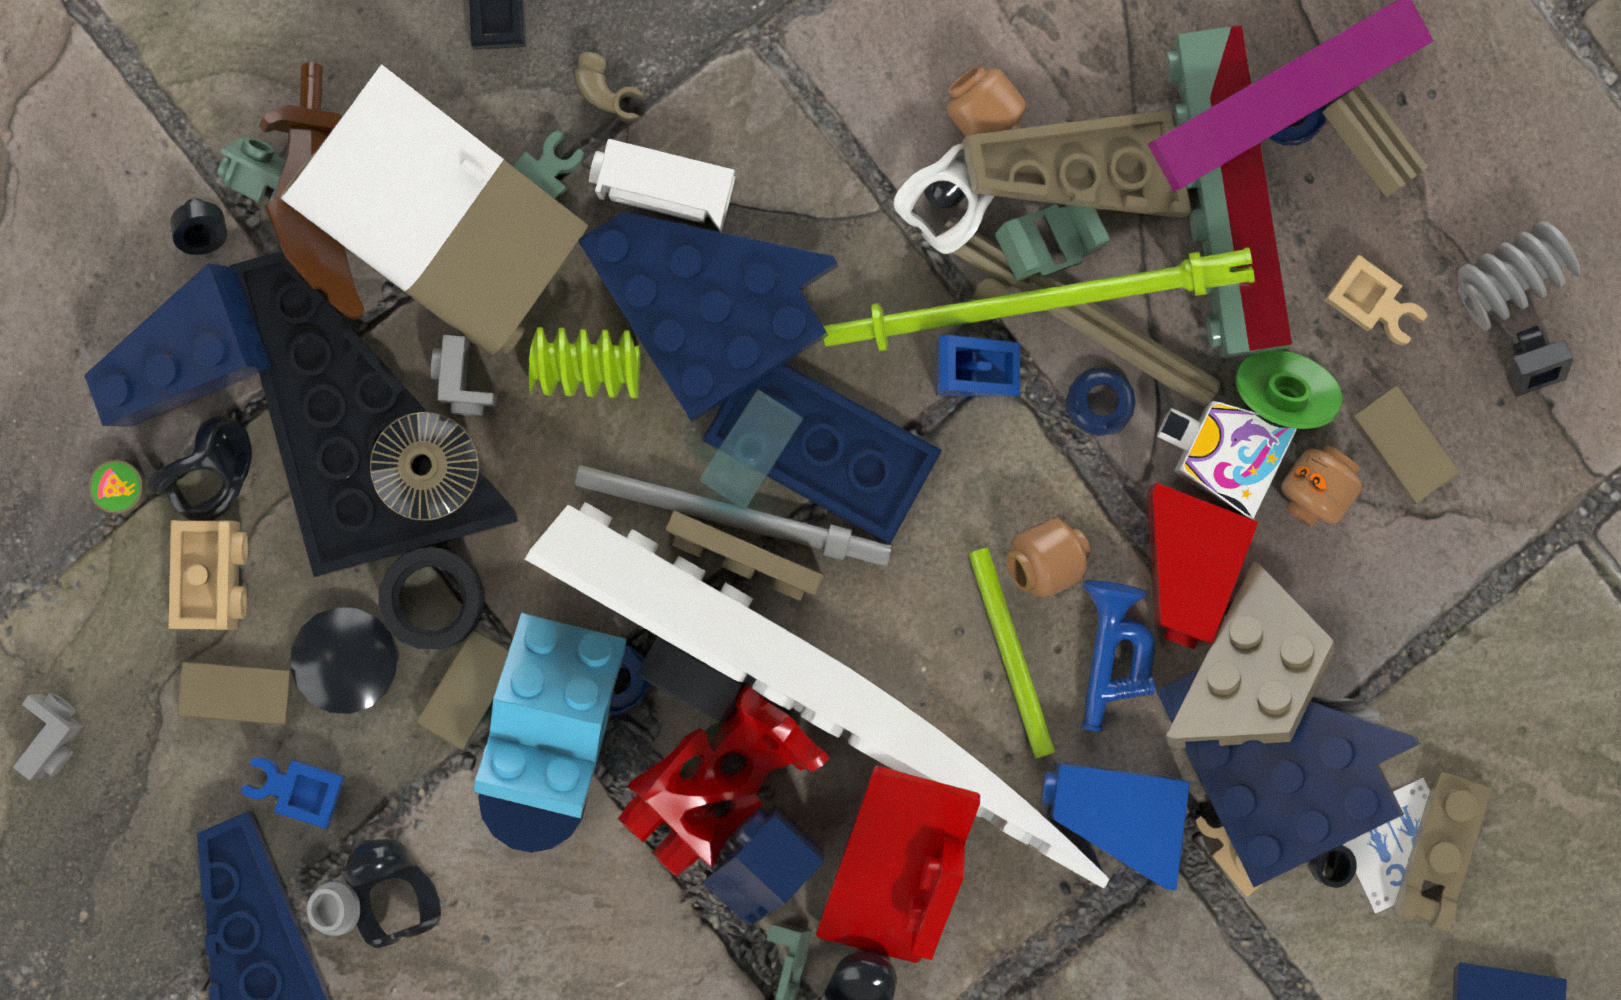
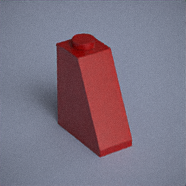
[1147,483,1259,650]

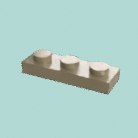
[665,510,824,601]

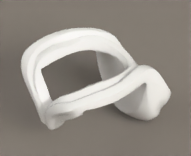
[894,143,994,254]

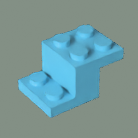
[474,613,626,818]

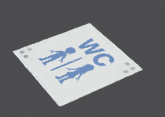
[1343,778,1437,914]

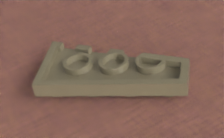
[962,110,1192,219]

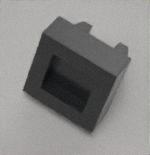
[1508,326,1573,397]

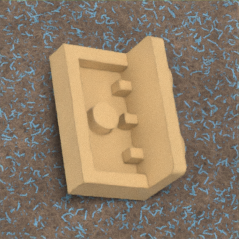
[168,520,248,630]

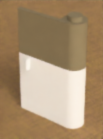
[280,64,589,356]

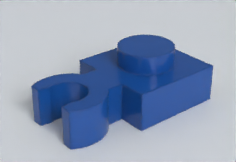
[241,757,346,829]

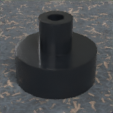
[170,198,227,255]

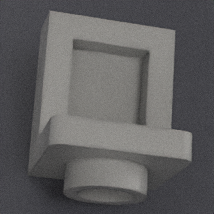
[431,335,498,416]
[13,692,84,781]

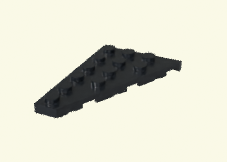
[230,251,520,577]

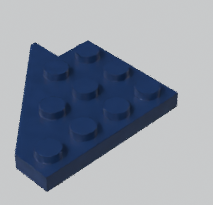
[578,211,839,422]
[1156,668,1421,887]

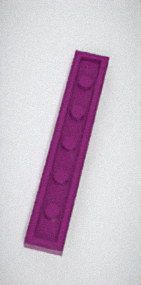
[1147,0,1434,192]

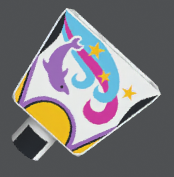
[1157,401,1297,519]

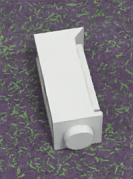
[589,139,736,232]

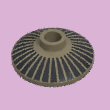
[370,412,479,520]

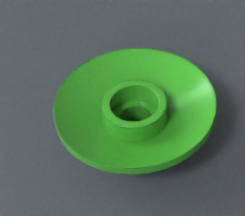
[1236,350,1343,429]

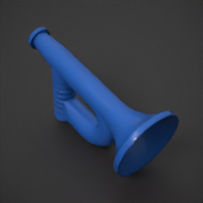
[1081,580,1155,732]

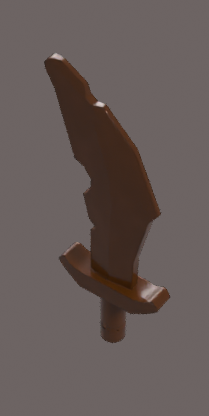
[259,62,364,319]

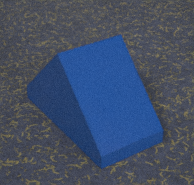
[936,335,1020,397]

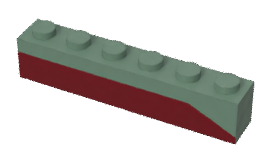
[1165,25,1292,359]

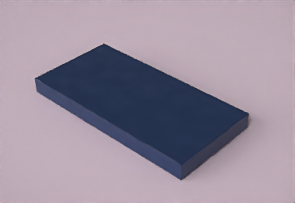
[702,364,942,545]

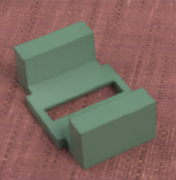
[995,204,1110,282]
[766,922,813,1000]

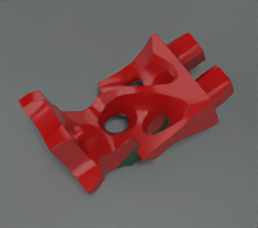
[618,685,830,877]

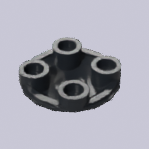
[290,607,399,714]

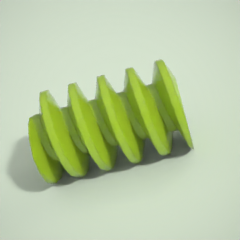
[529,327,641,399]

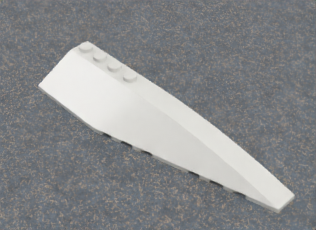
[525,502,1109,888]

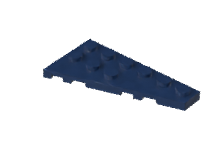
[197,810,331,1000]

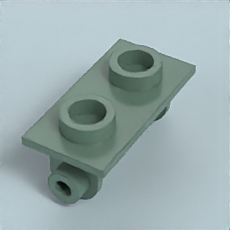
[217,137,285,202]

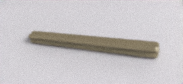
[939,217,1221,407]

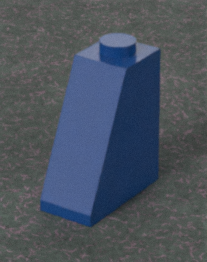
[1041,762,1190,890]

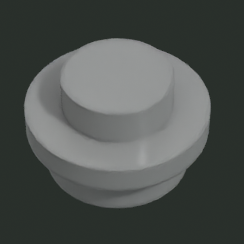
[307,881,360,936]

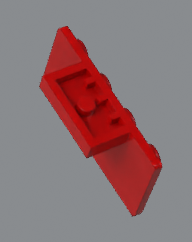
[816,766,981,963]

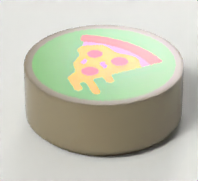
[89,460,147,514]

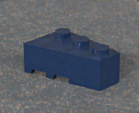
[84,263,272,427]
[703,805,824,927]

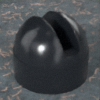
[924,181,966,208]
[1308,845,1357,888]

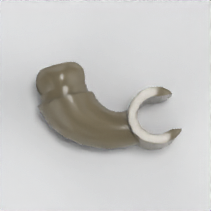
[574,52,644,123]

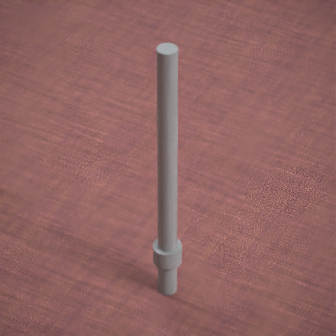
[575,465,892,567]

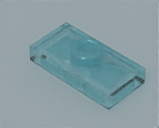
[699,389,803,510]

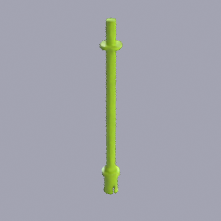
[823,247,1255,352]

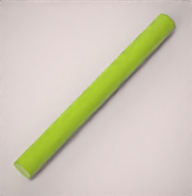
[968,547,1055,758]

